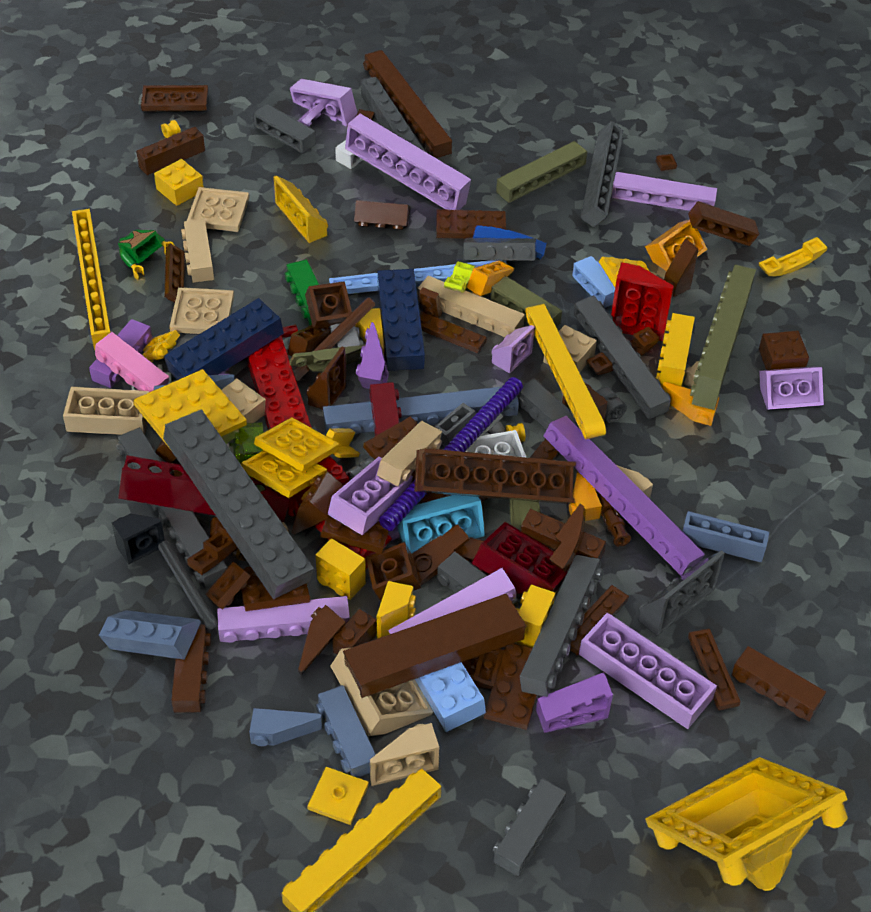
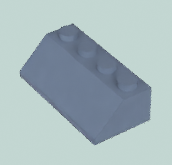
[99,610,201,660]

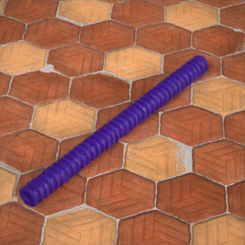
[379,377,523,531]

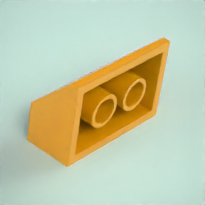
[645,220,708,271]

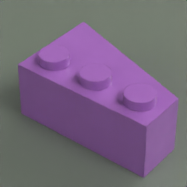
[536,672,613,733]

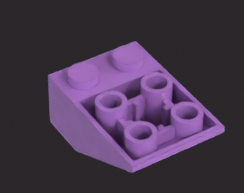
[356,322,389,389]

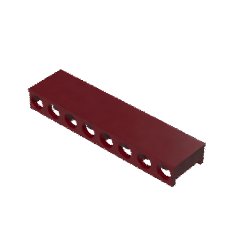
[118,455,290,522]

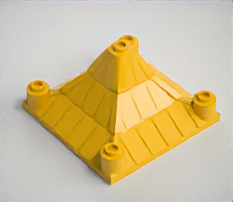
[645,757,848,891]

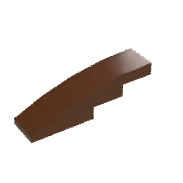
[187,524,237,575]

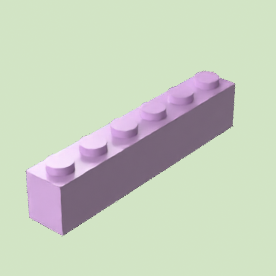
[611,172,717,211]
[388,568,517,634]
[217,596,350,643]

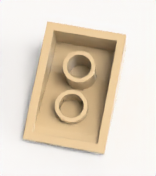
[370,723,439,786]

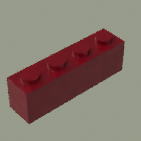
[369,382,402,436]

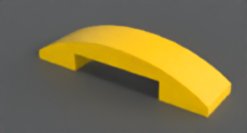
[758,237,828,276]

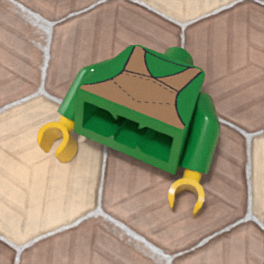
[118,230,174,280]

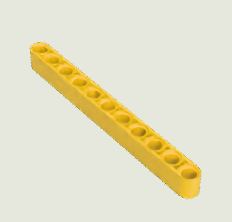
[525,304,606,440]

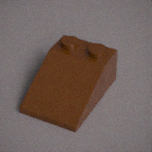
[306,346,346,410]
[291,472,344,535]

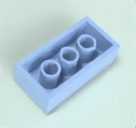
[415,662,486,732]

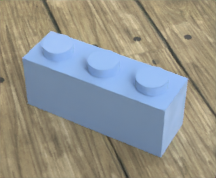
[572,256,615,308]

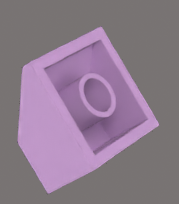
[492,325,535,374]

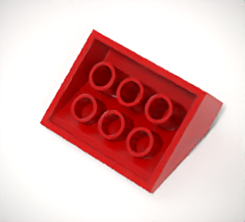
[611,262,674,342]

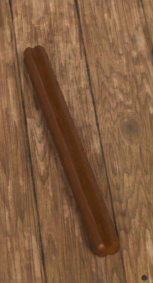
[293,297,375,381]

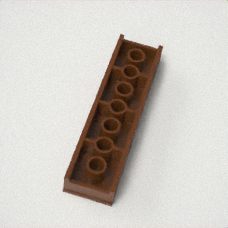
[414,448,576,504]
[343,593,526,698]

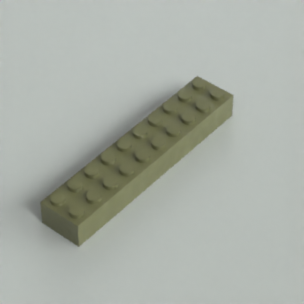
[690,265,756,410]

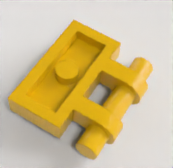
[142,330,180,363]

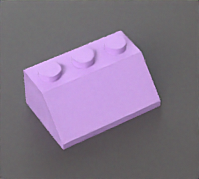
[759,366,824,410]

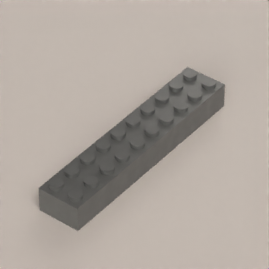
[163,409,314,599]

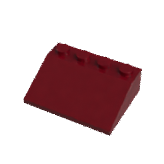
[472,522,572,595]

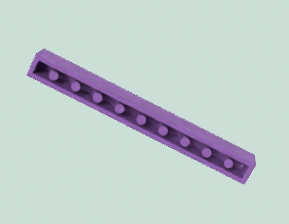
[544,416,705,576]

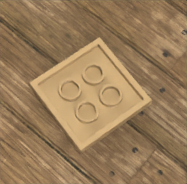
[187,187,250,232]
[169,287,234,334]

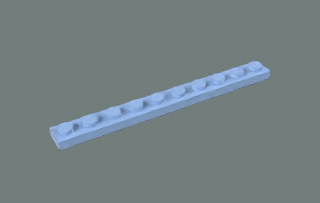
[329,260,507,294]

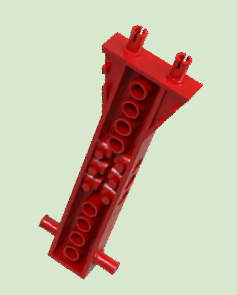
[246,324,349,517]

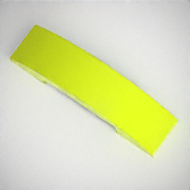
[444,261,475,293]

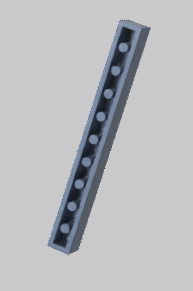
[323,387,519,434]

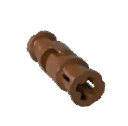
[596,491,631,547]

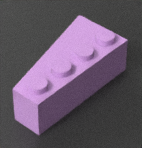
[290,79,357,126]

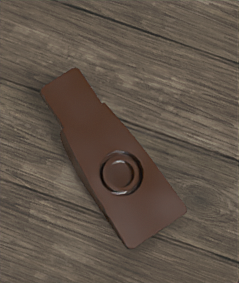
[412,525,469,585]

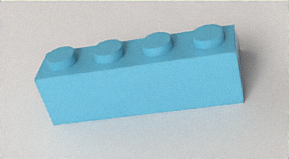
[397,495,485,553]

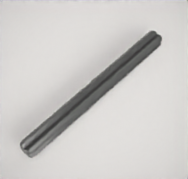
[158,540,218,630]

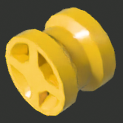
[161,120,181,138]
[506,423,526,442]

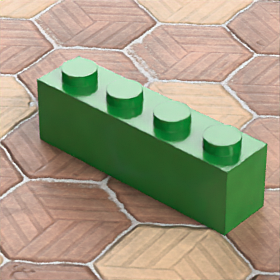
[284,259,319,325]

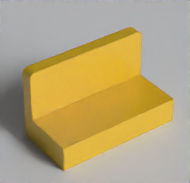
[326,428,360,458]

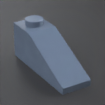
[249,708,322,746]

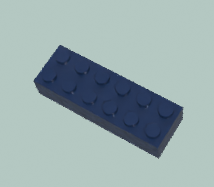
[377,268,425,371]
[164,298,284,380]

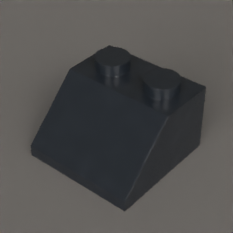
[112,513,165,565]

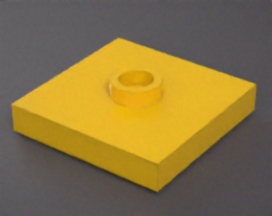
[307,767,369,825]

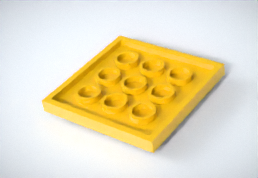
[134,369,247,450]

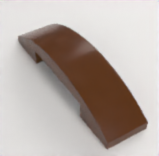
[587,326,659,375]

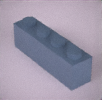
[682,511,769,562]
[316,685,376,778]

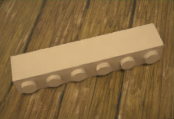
[417,276,525,337]

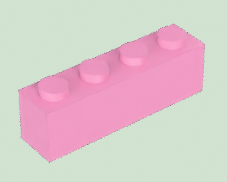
[95,332,169,392]

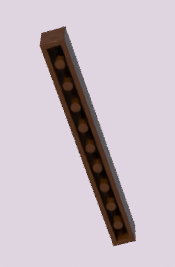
[363,50,452,158]

